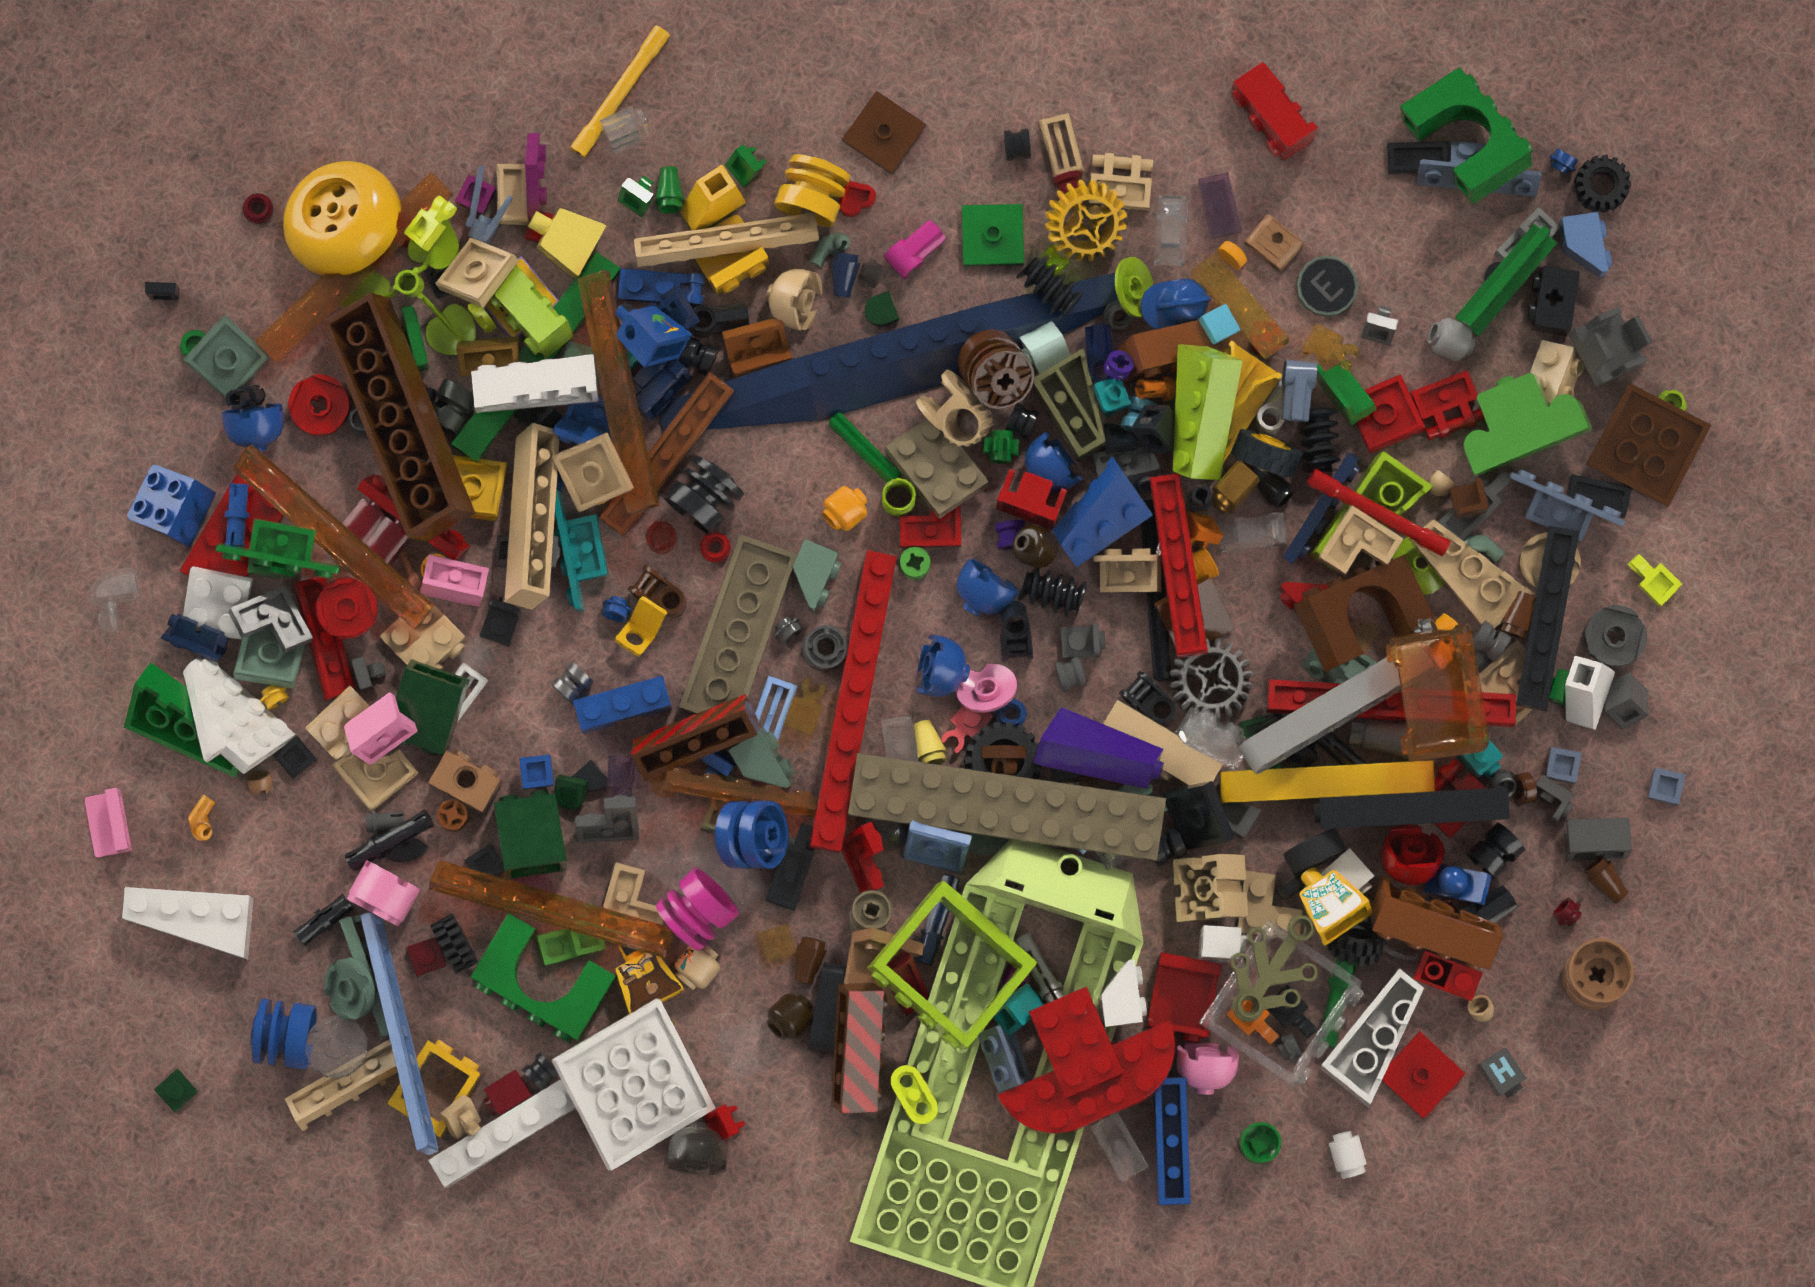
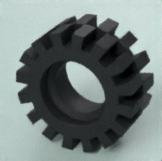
[1574,155,1631,213]
[430,913,478,974]
[1327,916,1385,967]

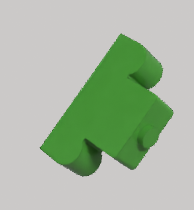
[1464,373,1593,476]

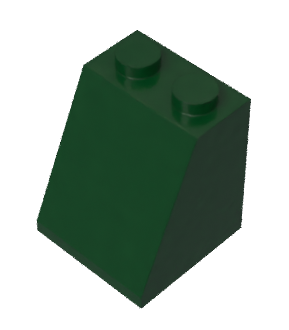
[494,790,567,880]

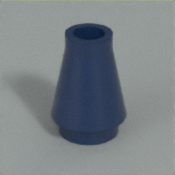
[831,253,861,298]

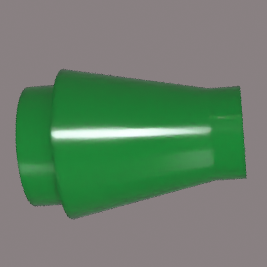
[655,166,685,214]

